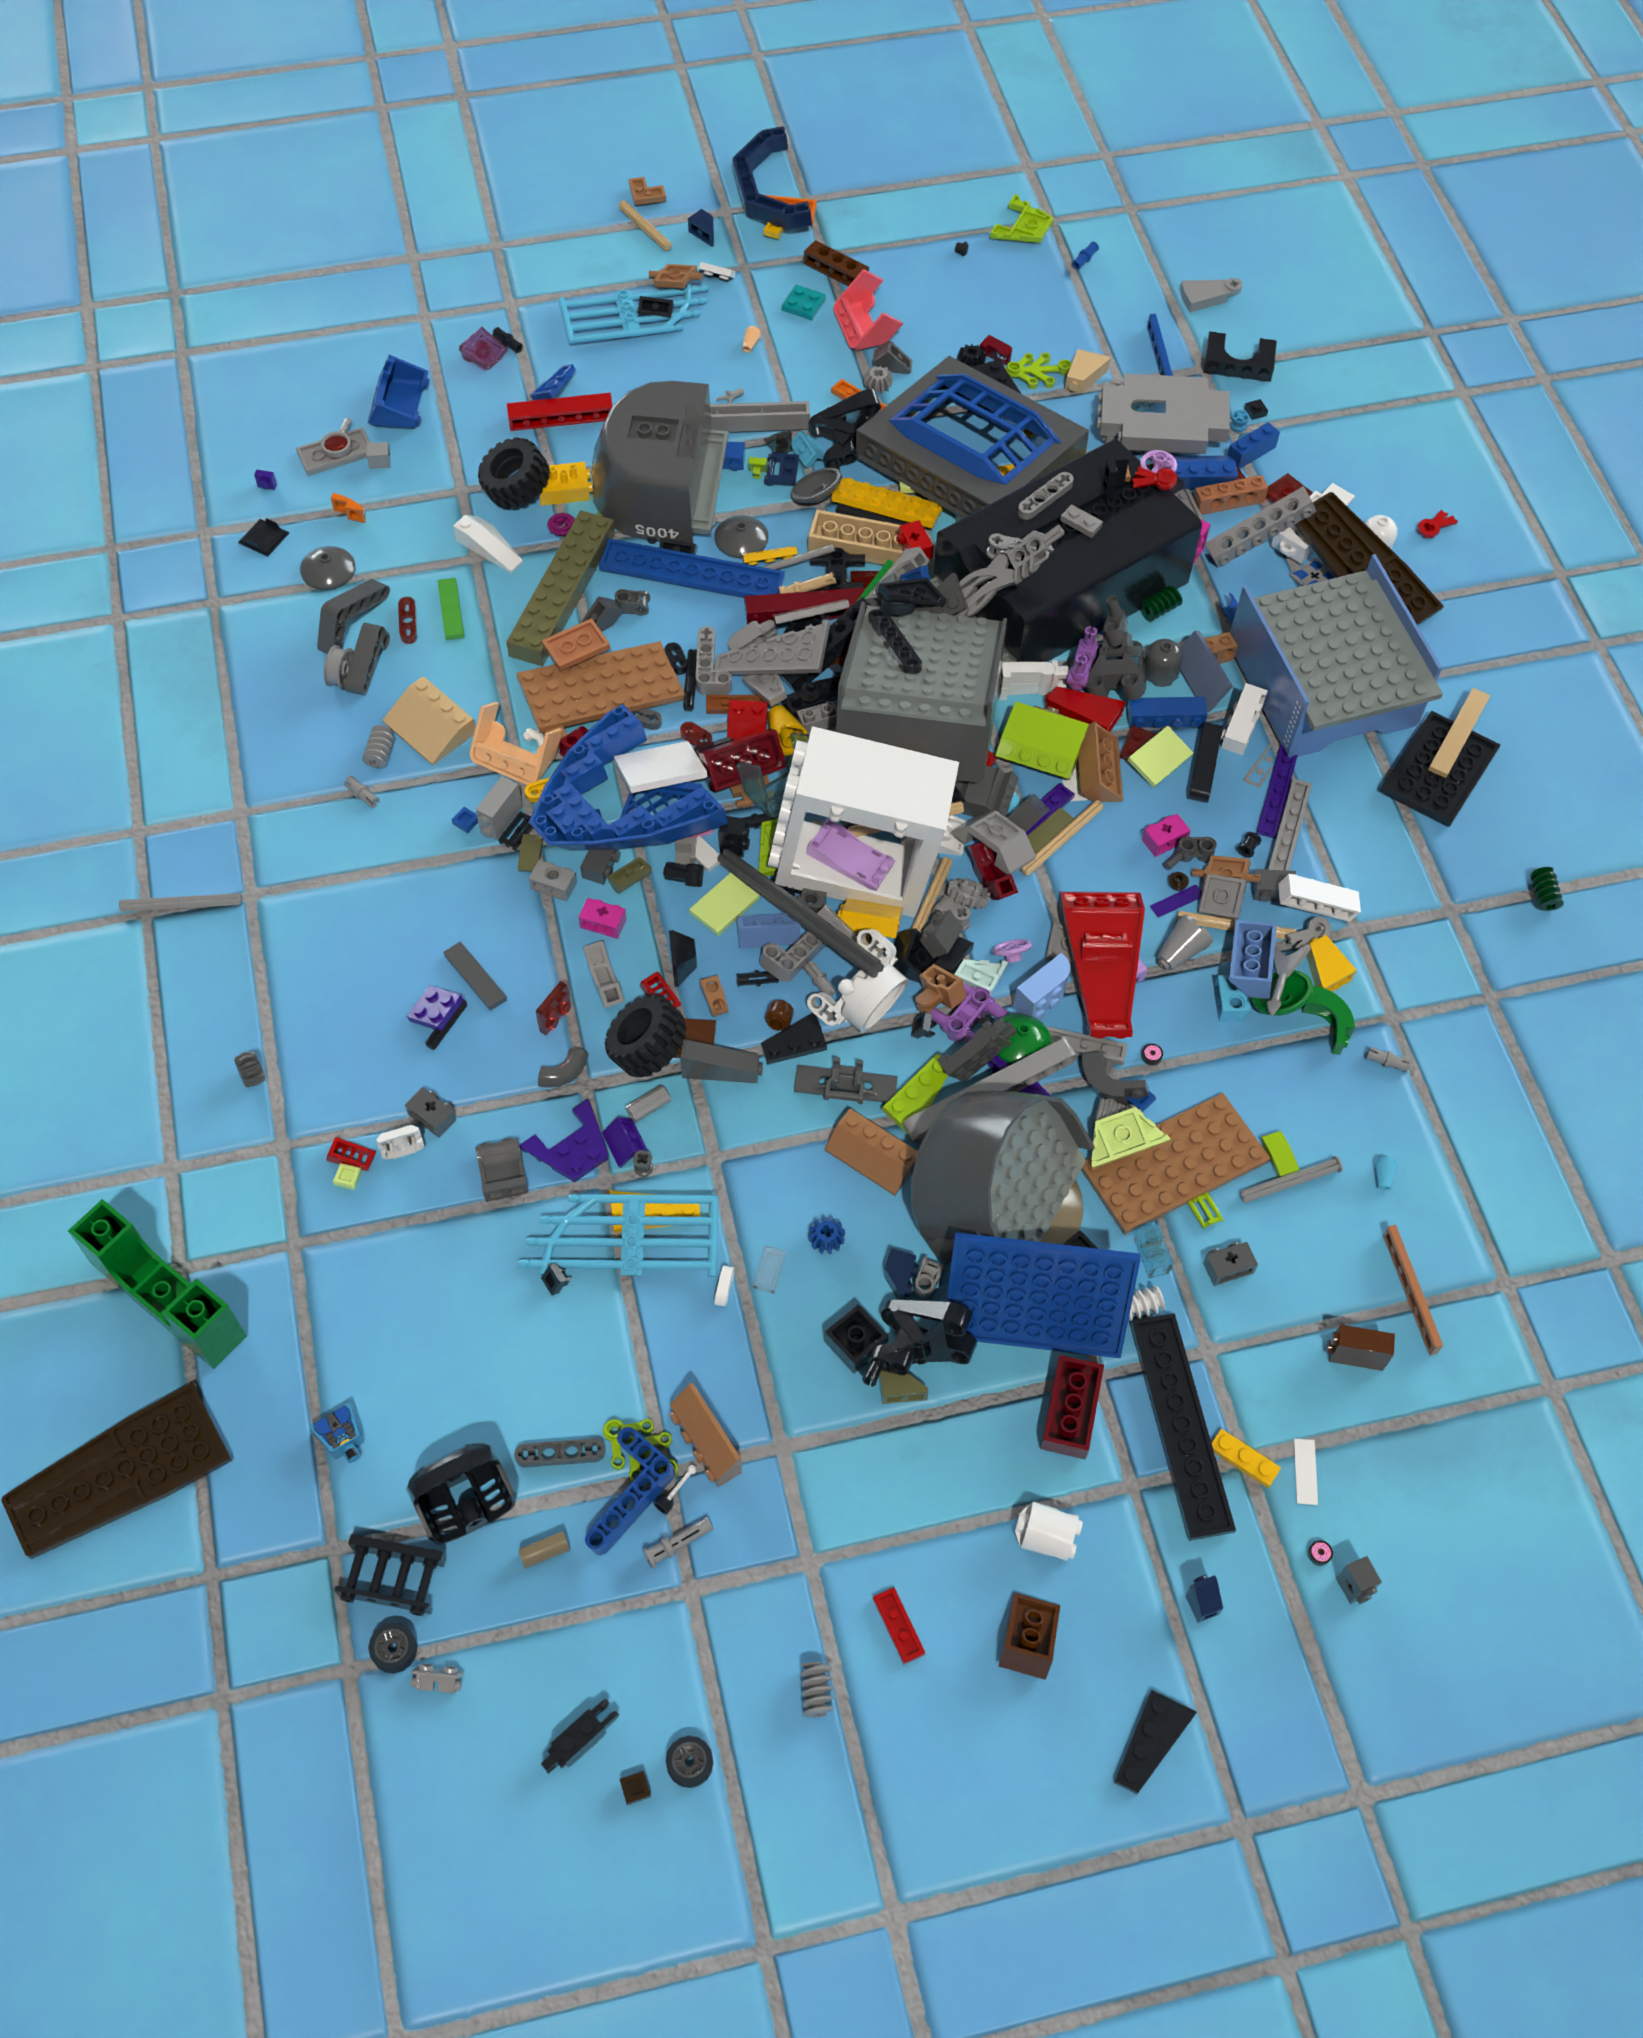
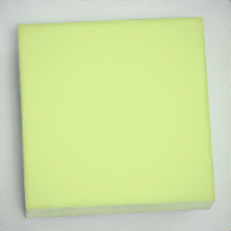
[333,1163,362,1190]

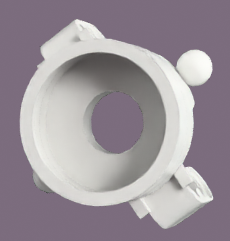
[807,929,909,1033]

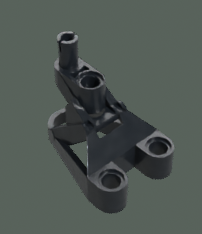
[808,389,881,479]
[862,1300,977,1387]

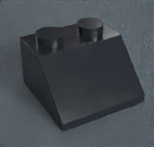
[893,928,939,983]

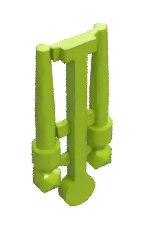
[1188,1192,1223,1229]

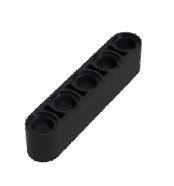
[1189,722,1223,803]

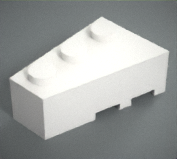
[1221,683,1268,756]

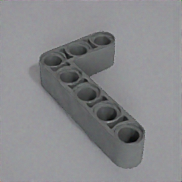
[317,579,390,654]

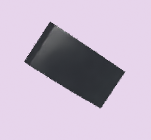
[935,936,974,974]

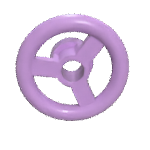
[1140,450,1177,473]
[992,939,1032,963]

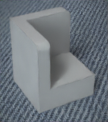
[366,442,391,469]
[675,837,696,864]

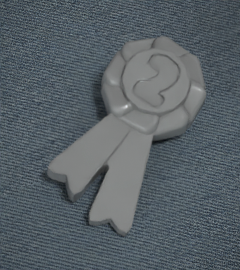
[1286,916,1331,950]

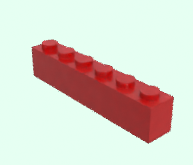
[506,392,613,431]

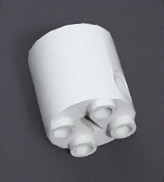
[1015,1502,1083,1562]

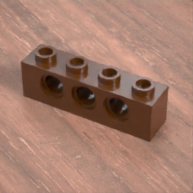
[804,240,869,286]

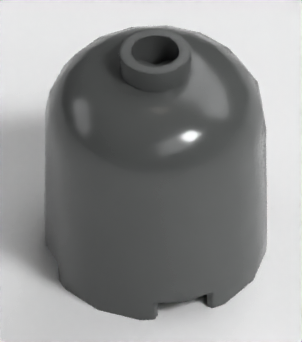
[1145,639,1182,687]

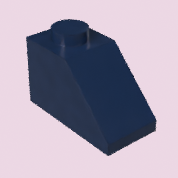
[688,209,714,247]

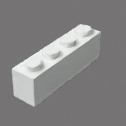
[1278,874,1361,922]

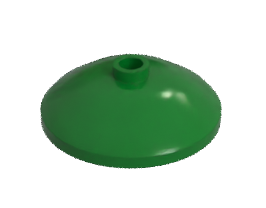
[1251,970,1313,1016]
[997,1013,1052,1064]

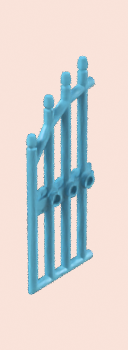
[558,283,708,344]
[518,1194,719,1277]

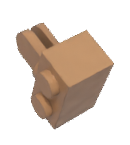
[915,964,967,1013]

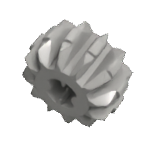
[864,365,893,394]

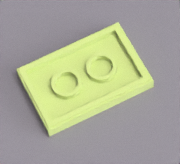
[1128,726,1194,788]
[689,872,760,936]

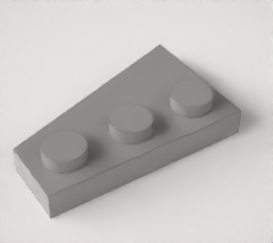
[742,674,787,707]

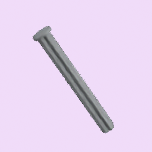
[1240,1156,1343,1203]

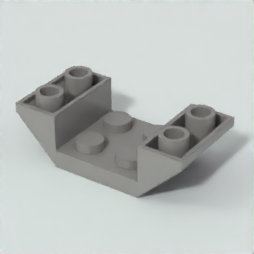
[797,701,837,741]
[951,810,1036,875]

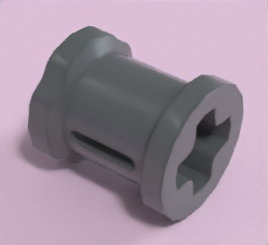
[633,1150,653,1177]

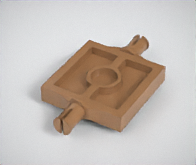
[649,264,702,289]
[1192,855,1261,891]

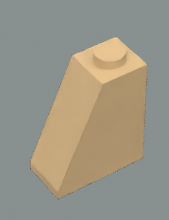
[1065,349,1110,393]

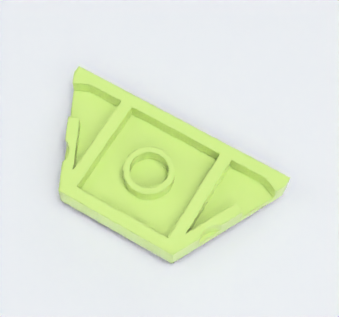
[1091,1107,1170,1169]

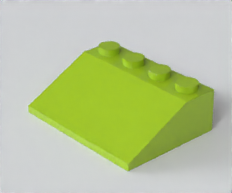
[995,701,1089,780]

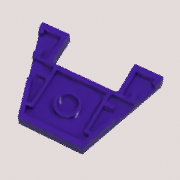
[520,1099,609,1183]

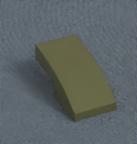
[518,834,543,872]

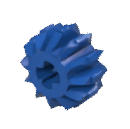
[808,1217,845,1255]

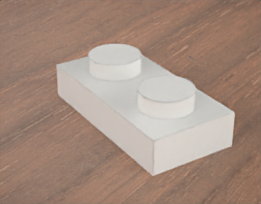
[699,262,736,280]

